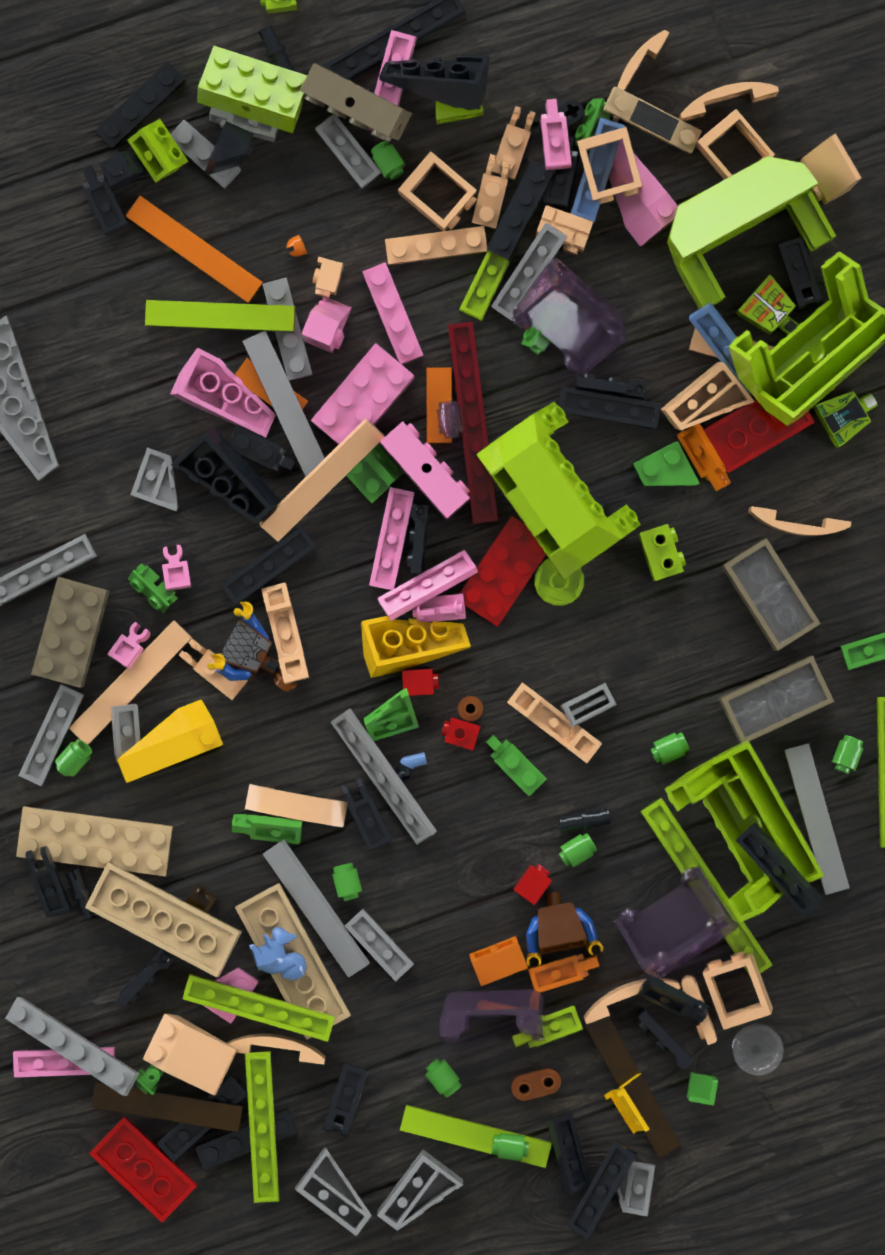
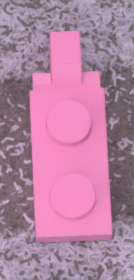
[540,99,572,170]

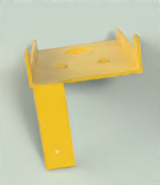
[604,1073,649,1134]

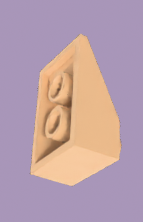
[799,134,861,205]
[143,1014,237,1095]

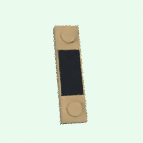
[603,87,702,154]

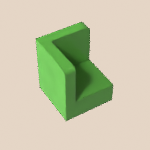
[686,1072,718,1106]

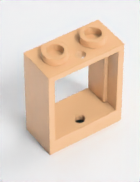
[695,109,775,180]
[577,127,643,204]
[398,151,477,231]
[703,951,773,1030]

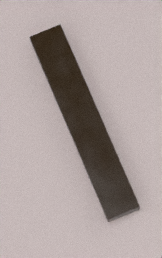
[585,1016,681,1158]
[92,1082,243,1132]

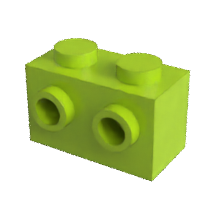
[127,119,188,183]
[638,524,686,582]

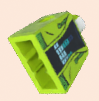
[813,391,878,448]

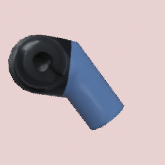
[395,752,427,783]

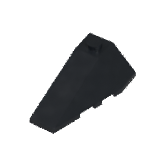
[379,54,489,110]

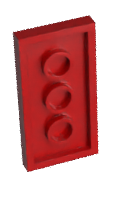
[704,399,815,474]
[460,516,546,627]
[89,1116,198,1223]

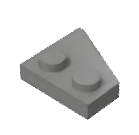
[131,448,178,512]
[617,1161,656,1216]

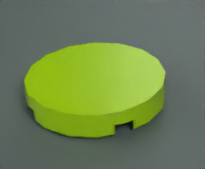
[534,559,584,606]

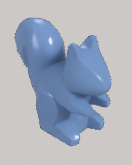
[249,927,307,981]

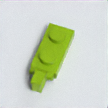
[512,1006,583,1048]

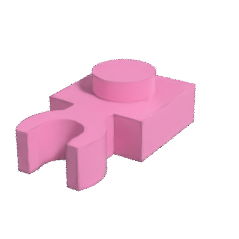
[162,545,191,591]
[107,622,151,670]

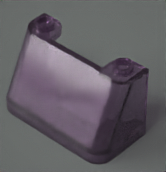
[512,258,627,377]
[614,866,739,978]
[440,989,546,1043]

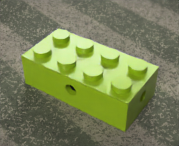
[197,46,307,133]

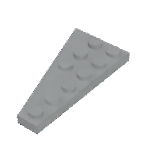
[0,315,59,481]

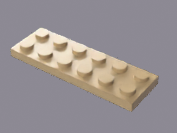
[16,806,173,876]
[85,863,242,977]
[235,882,351,1040]

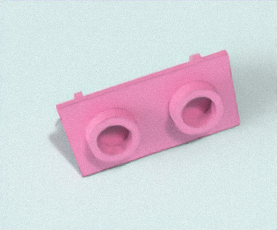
[412,594,466,622]

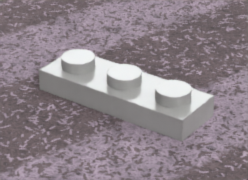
[315,114,381,189]
[171,120,241,189]
[345,909,414,982]

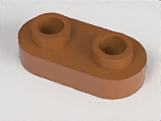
[511,1068,561,1101]

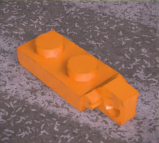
[677,423,731,491]
[528,954,599,994]

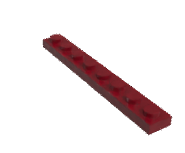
[448,321,498,524]

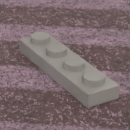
[491,222,568,321]
[262,277,313,381]
[18,684,84,786]

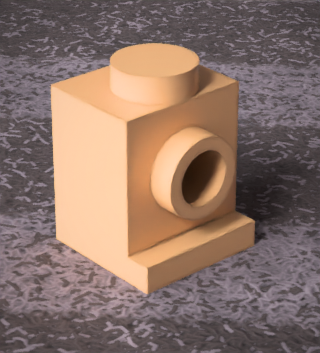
[312,257,344,298]

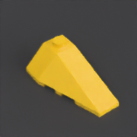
[361,616,471,678]
[117,699,223,783]

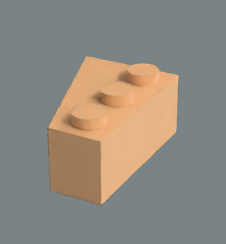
[660,362,755,430]

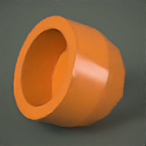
[286,235,307,257]

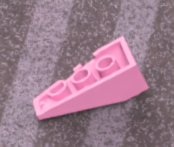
[609,140,678,247]

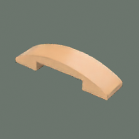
[613,30,669,123]
[679,82,779,122]
[748,506,851,536]
[261,582,309,684]
[507,683,602,763]
[245,784,348,827]
[583,978,681,1024]
[226,1033,326,1065]

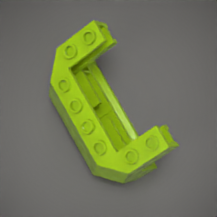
[667,156,836,309]
[728,252,885,426]
[477,401,641,579]
[665,740,824,922]

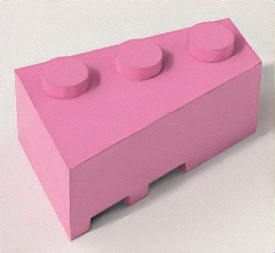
[302,297,352,354]

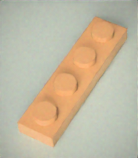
[385,226,487,265]

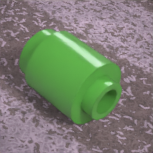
[371,141,406,180]
[650,732,690,765]
[832,735,864,774]
[56,739,92,776]
[559,833,597,868]
[332,862,362,901]
[425,1059,461,1098]
[491,1133,529,1161]

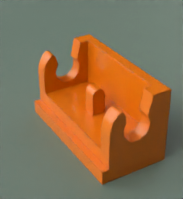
[469,936,528,986]

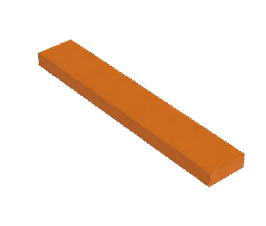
[126,196,263,304]

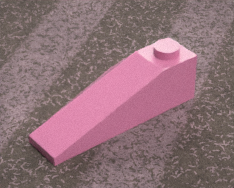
[170,348,276,438]

